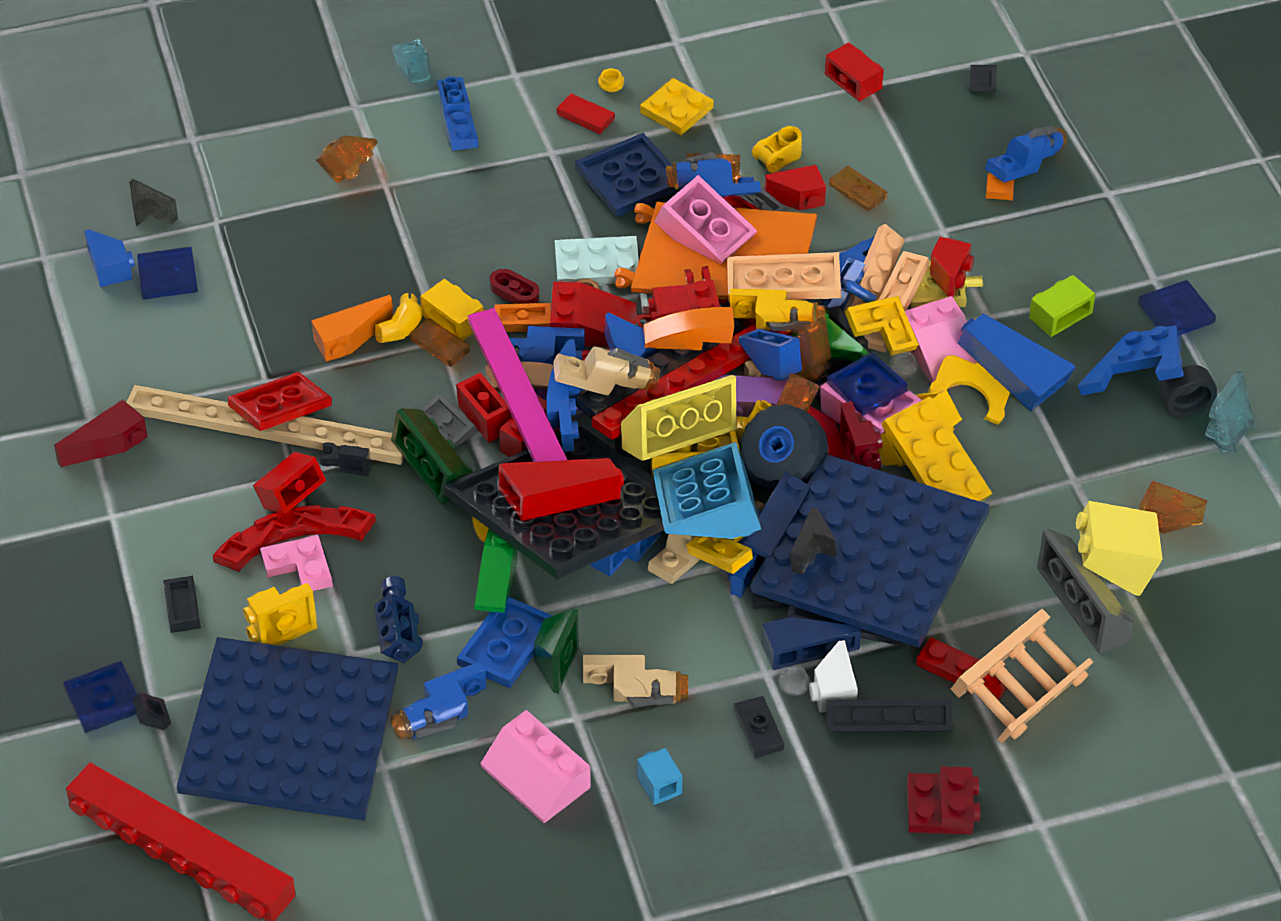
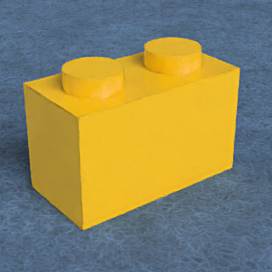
[420,278,484,343]

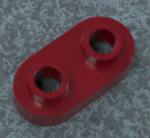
[490,269,540,304]

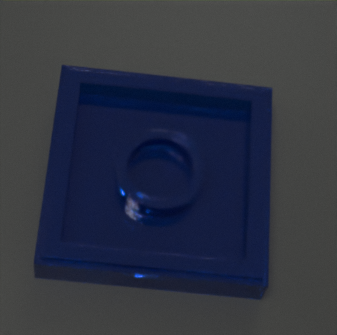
[137,247,198,299]
[1138,280,1216,335]
[827,352,908,416]
[63,661,137,733]

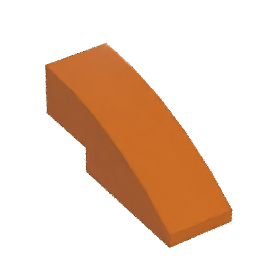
[643,307,734,350]

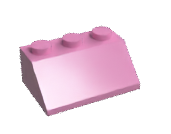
[480,710,591,824]

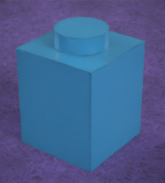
[637,748,682,805]

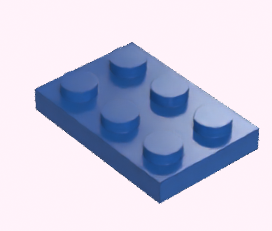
[457,597,552,688]

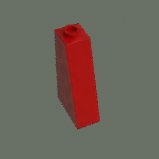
[498,458,624,521]

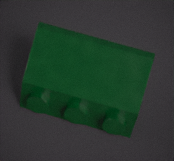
[391,408,473,505]

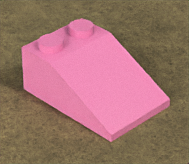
[654,175,757,264]
[905,296,978,388]
[820,358,922,434]

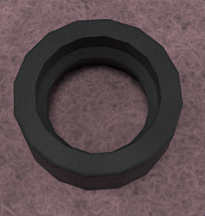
[1159,365,1217,418]

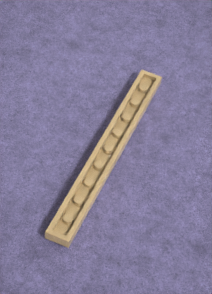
[127,385,404,465]

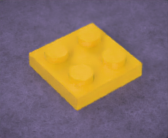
[640,78,714,135]

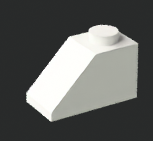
[809,640,858,713]

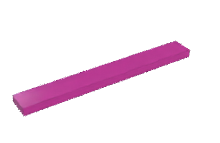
[468,308,567,462]

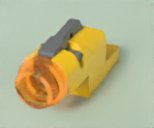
[729,289,826,333]

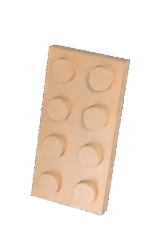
[727,252,841,303]

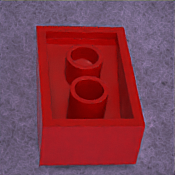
[550,282,637,347]

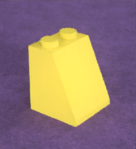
[1076,501,1163,596]

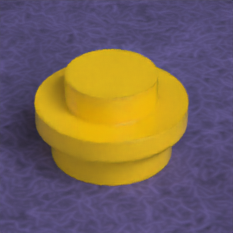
[598,68,624,92]

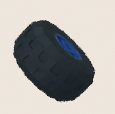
[739,404,829,492]

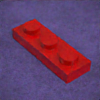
[916,637,1013,701]

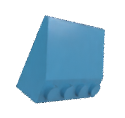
[653,442,761,539]

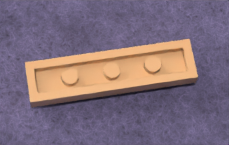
[844,224,905,313]
[864,251,930,353]

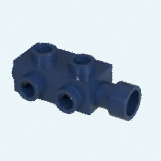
[374,576,423,663]

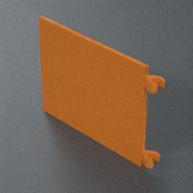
[614,202,817,300]

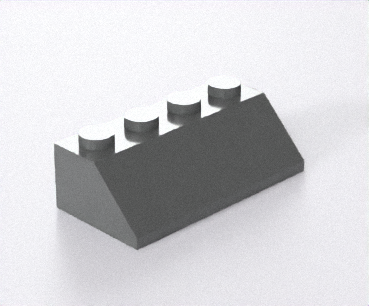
[1037,529,1134,654]

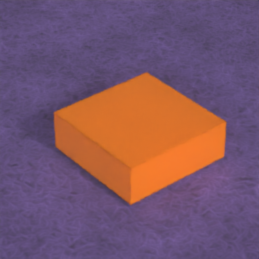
[986,173,1014,200]

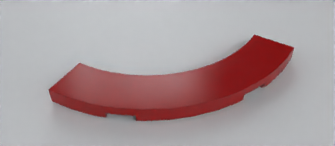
[213,505,376,572]

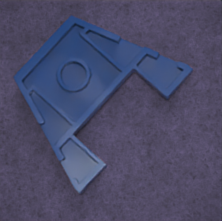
[1078,325,1184,395]

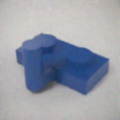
[821,257,877,310]

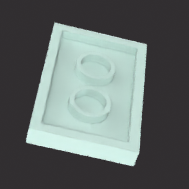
[555,236,639,285]

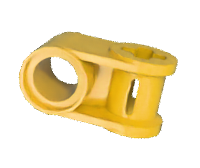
[752,126,802,173]

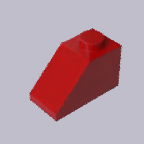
[764,164,826,211]

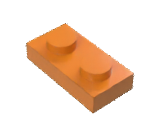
[495,303,551,332]

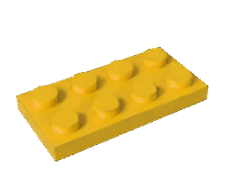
[881,396,993,502]

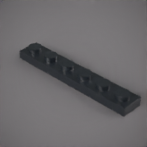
[576,342,720,419]

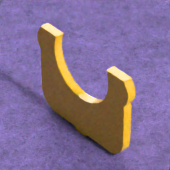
[928,355,1010,425]

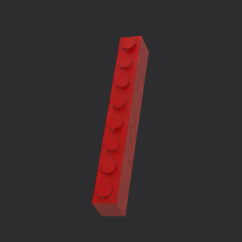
[66,762,296,921]

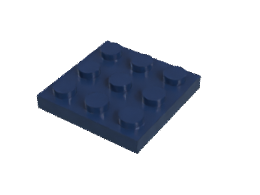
[575,133,681,217]

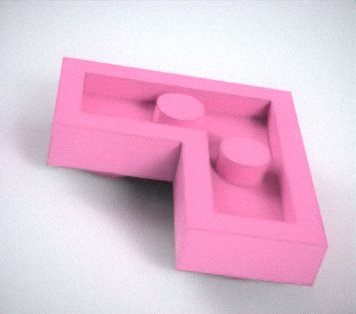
[260,535,333,591]

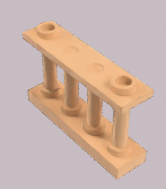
[951,609,1093,744]

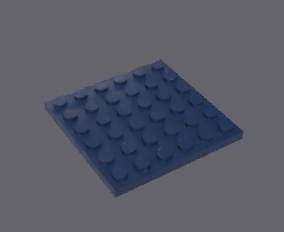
[751,454,989,647]
[177,637,399,821]

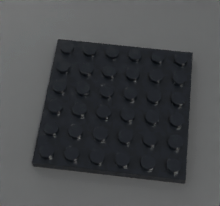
[444,426,664,579]

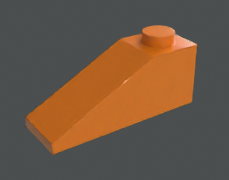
[311,295,393,362]

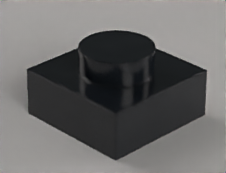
[969,64,997,92]
[132,692,171,730]

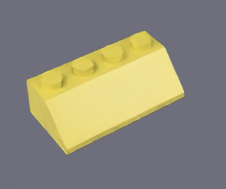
[621,375,736,461]

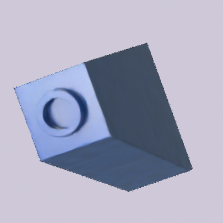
[958,313,1076,412]

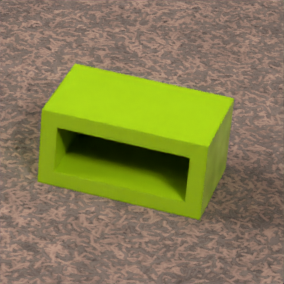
[1029,275,1096,337]

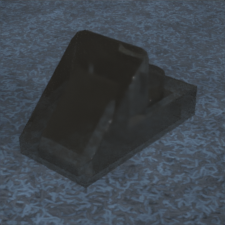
[129,179,178,226]
[790,508,837,575]

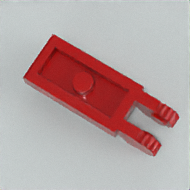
[685,266,720,309]

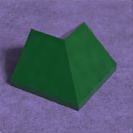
[534,608,579,694]

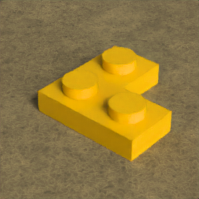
[845,296,919,356]
[687,536,753,574]

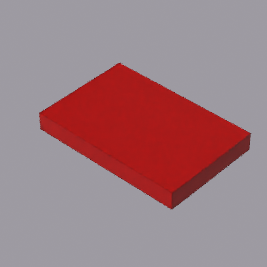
[228,372,332,431]

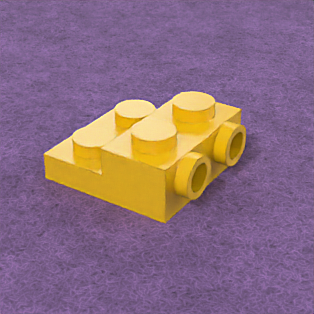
[243,582,318,646]

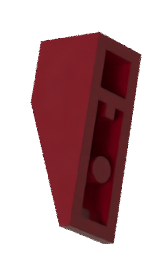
[54,399,148,467]

